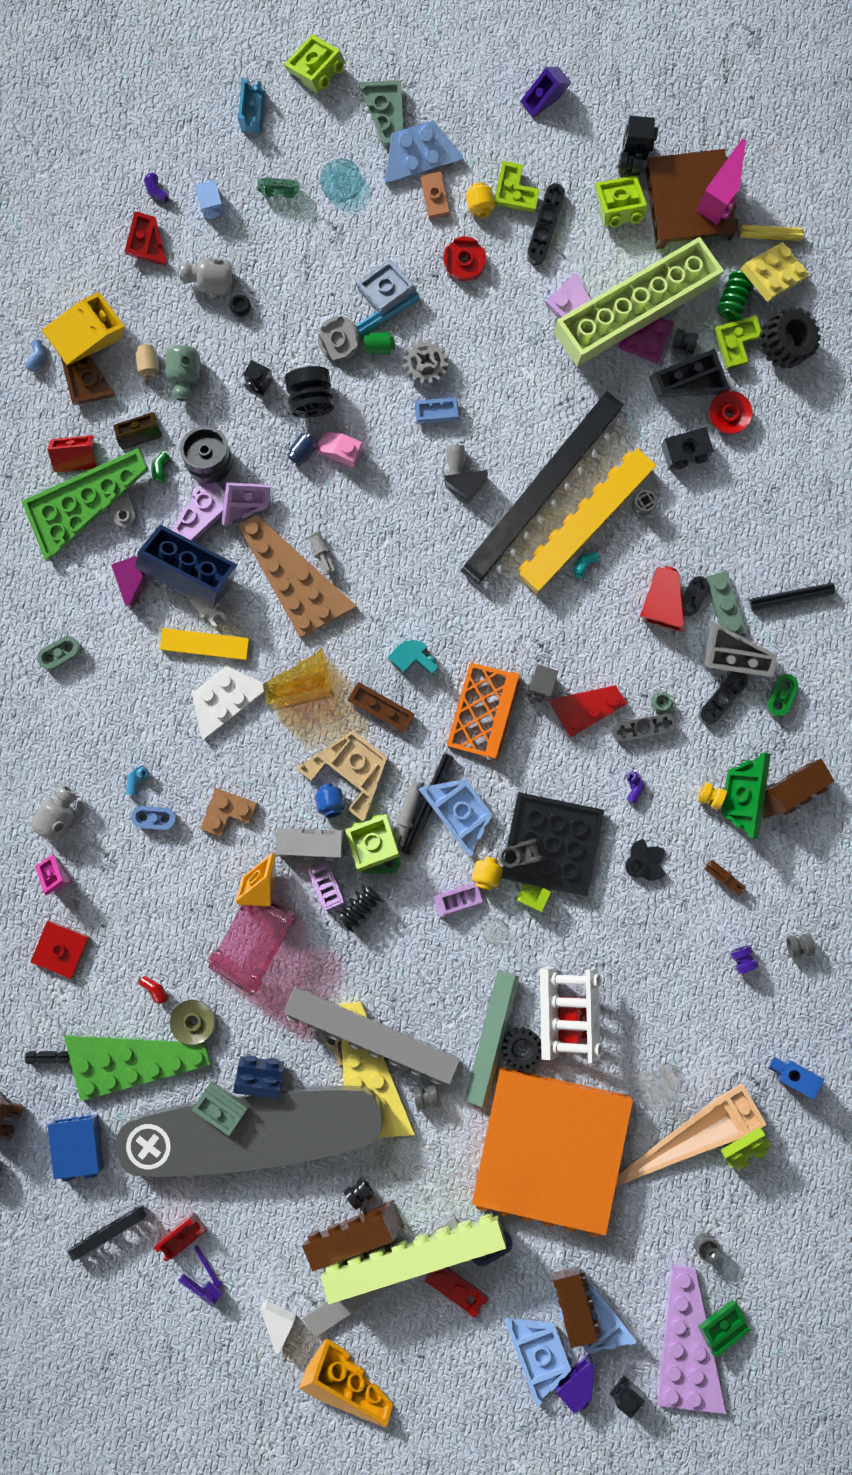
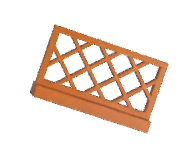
[447,662,522,761]

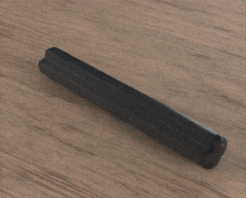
[749,583,836,610]

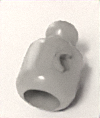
[180,256,233,298]
[31,785,77,841]

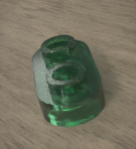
[257,178,300,198]

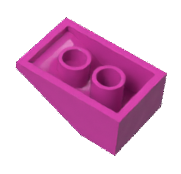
[697,138,746,225]

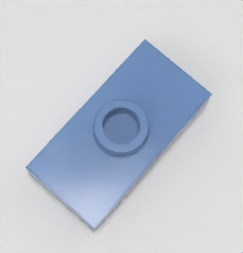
[414,397,459,424]

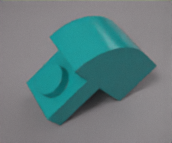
[388,640,438,676]

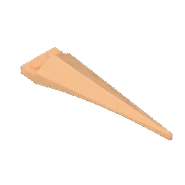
[616,1083,767,1187]

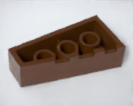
[302,1200,404,1272]

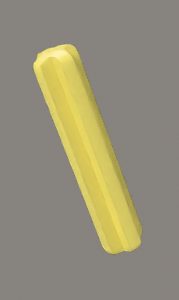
[740,224,804,241]

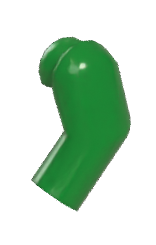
[151,451,171,484]

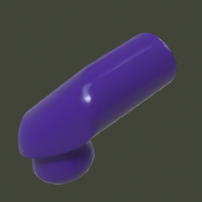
[144,172,169,203]
[626,771,645,805]

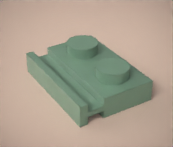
[192,1081,249,1136]

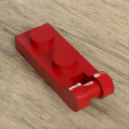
[425,1267,489,1318]

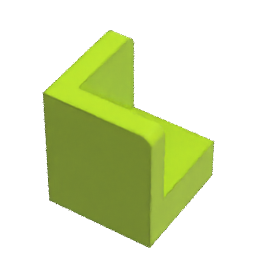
[516,884,551,912]

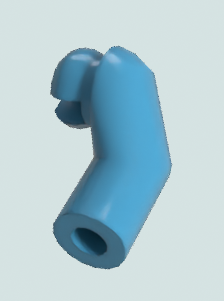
[126,766,149,795]

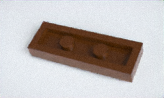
[347,682,415,734]

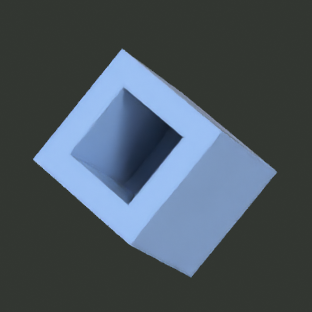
[194,180,225,219]

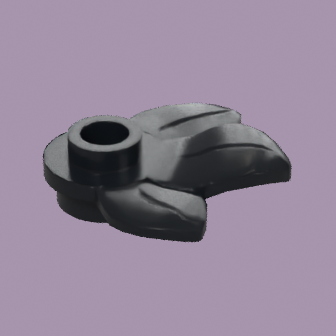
[625,839,666,881]

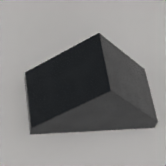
[444,470,488,504]

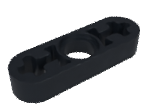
[698,672,748,725]

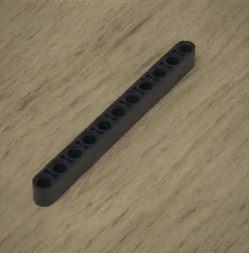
[460,391,624,585]

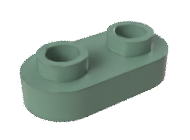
[37,636,80,670]

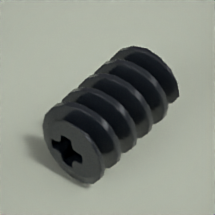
[336,885,385,933]

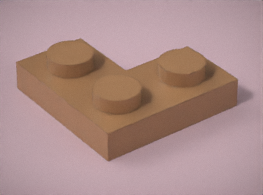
[200,788,258,837]

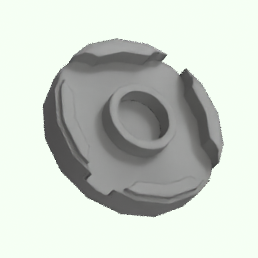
[318,316,360,361]

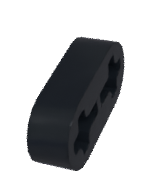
[683,576,709,616]

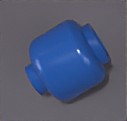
[314,784,345,818]

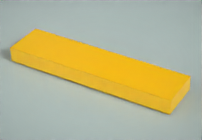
[160,628,250,661]

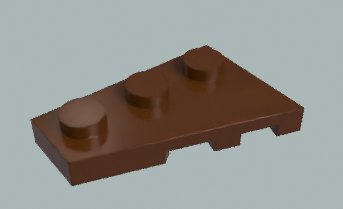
[61,355,116,406]

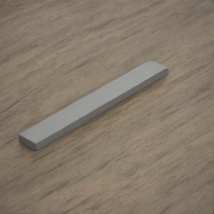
[303,1216,459,1338]

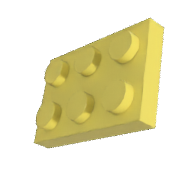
[740,242,809,302]

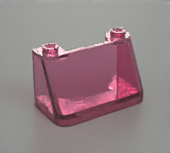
[207,900,299,996]

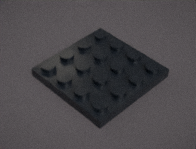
[501,792,605,897]

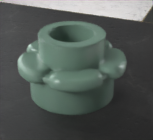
[651,692,673,713]

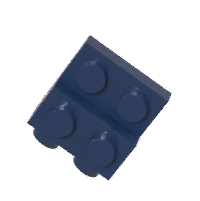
[233,1055,284,1099]

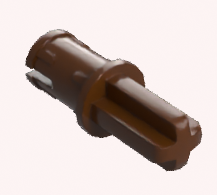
[704,860,746,897]

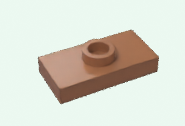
[420,172,449,219]

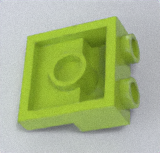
[284,34,346,93]
[595,175,647,228]
[345,814,400,872]
[721,1127,771,1171]

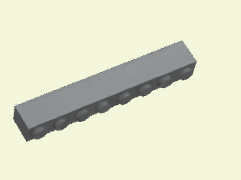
[284,986,460,1086]

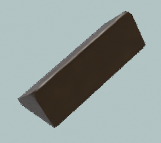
[113,412,162,450]

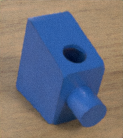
[768,1057,825,1100]

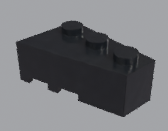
[649,348,730,398]

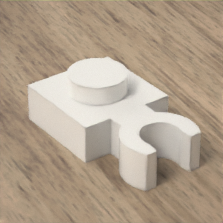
[189,598,227,628]

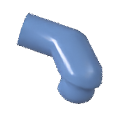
[25,340,46,372]

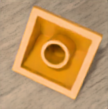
[235,852,276,906]

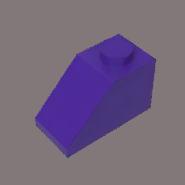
[520,67,571,117]
[556,1354,594,1414]

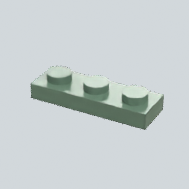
[705,571,746,635]

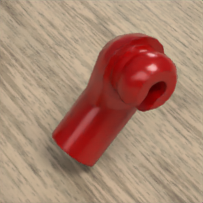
[139,976,169,1004]

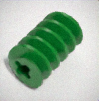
[717,270,754,321]

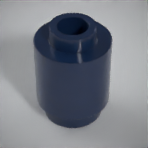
[287,432,318,466]

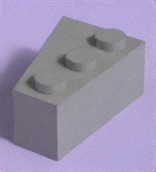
[703,621,777,677]
[275,828,345,861]

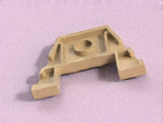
[296,730,388,822]

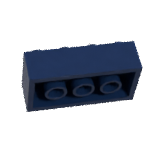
[135,524,237,609]

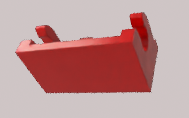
[154,1212,207,1262]

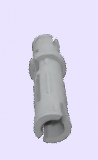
[395,779,425,846]

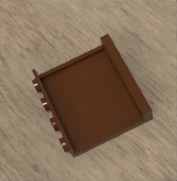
[645,149,739,249]

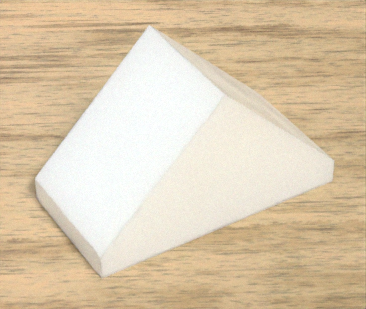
[261,1300,296,1354]

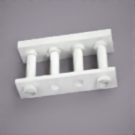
[540,967,603,1063]

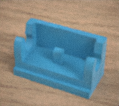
[238,78,266,133]

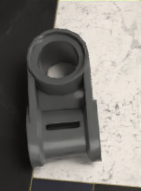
[498,838,543,867]

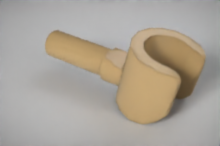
[325,1037,343,1066]

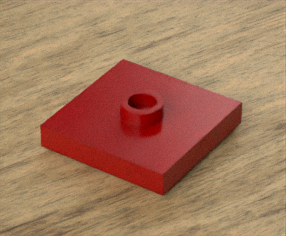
[30,920,90,979]

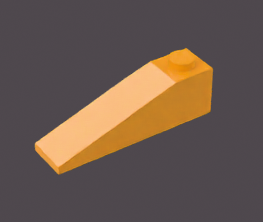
[299,1339,393,1427]

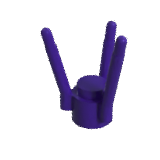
[178,1246,223,1306]

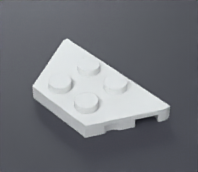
[192,666,270,740]

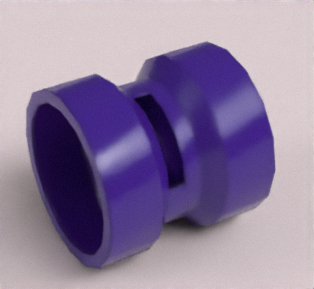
[730,945,759,974]

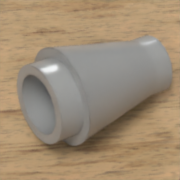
[445,445,467,475]

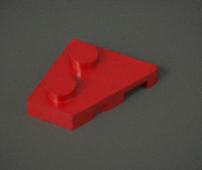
[124,211,166,266]

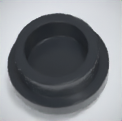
[229,295,251,317]

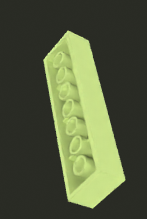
[553,237,724,367]
[321,1213,506,1304]

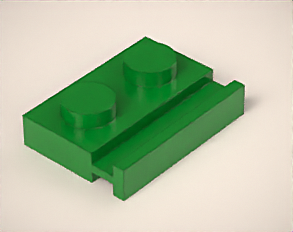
[698,1300,751,1357]

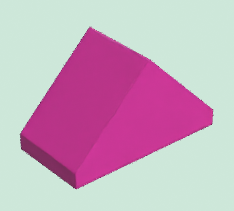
[35,854,73,896]

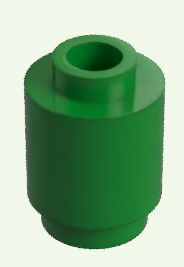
[364,332,395,355]

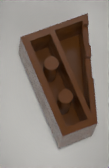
[762,758,834,819]
[552,1266,601,1348]

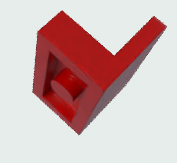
[47,435,97,472]
[558,996,587,1044]

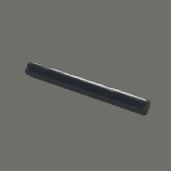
[402,753,454,856]

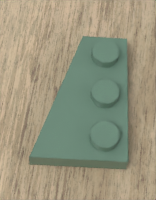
[359,80,403,147]

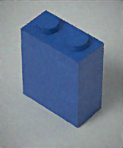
[48,1114,104,1182]

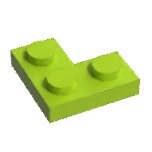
[494,161,540,213]
[714,315,761,370]

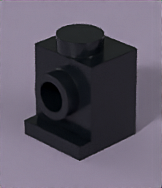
[243,360,273,396]
[610,1375,645,1419]

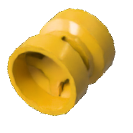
[697,782,727,810]

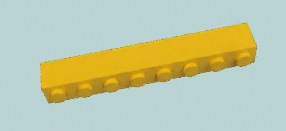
[518,448,656,595]

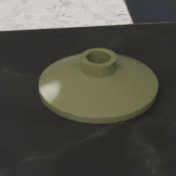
[170,999,215,1045]

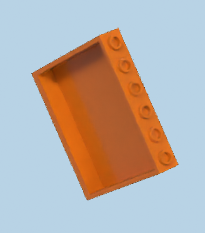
[472,1066,633,1237]

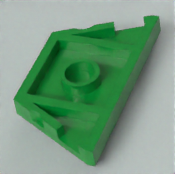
[721,753,771,839]

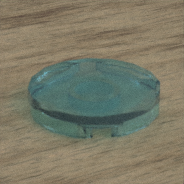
[320,158,362,203]

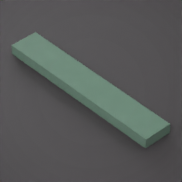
[465,970,520,1108]

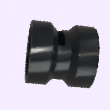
[618,151,643,176]
[672,328,699,355]
[343,1177,375,1210]

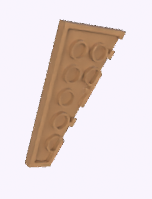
[238,514,357,639]

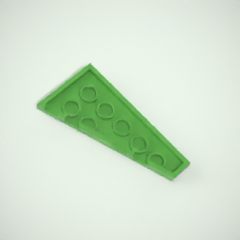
[21,448,149,561]
[64,1035,211,1101]

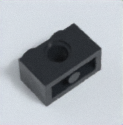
[622,115,658,160]
[661,427,714,470]

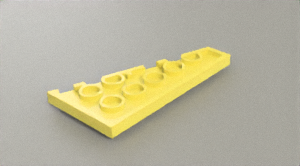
[339,1002,415,1138]

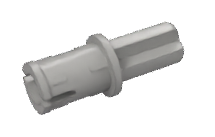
[308,532,335,575]

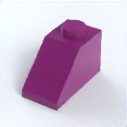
[111,556,147,609]

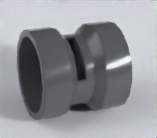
[632,490,657,516]
[786,933,815,958]
[413,1084,439,1111]
[694,1233,721,1262]

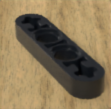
[527,183,565,265]
[67,1204,149,1262]

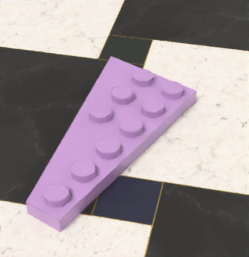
[657,1264,726,1414]

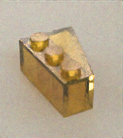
[262,649,334,712]

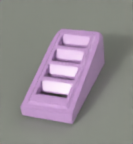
[308,861,345,911]
[433,883,484,917]

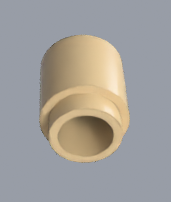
[135,344,160,379]

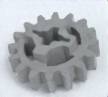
[403,338,449,387]

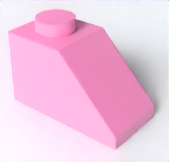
[315,432,363,469]

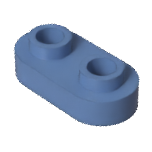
[131,806,177,830]

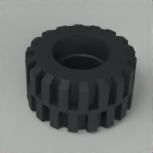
[759,307,821,369]

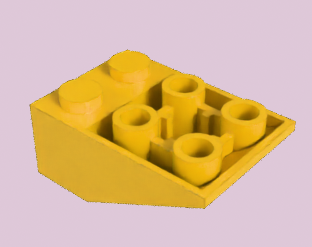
[41,292,125,366]

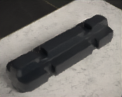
[25,1051,70,1064]

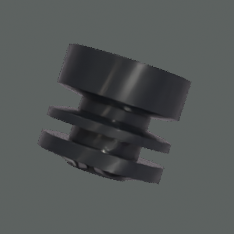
[284,366,335,418]

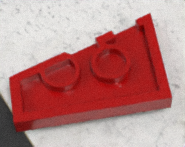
[548,685,627,738]

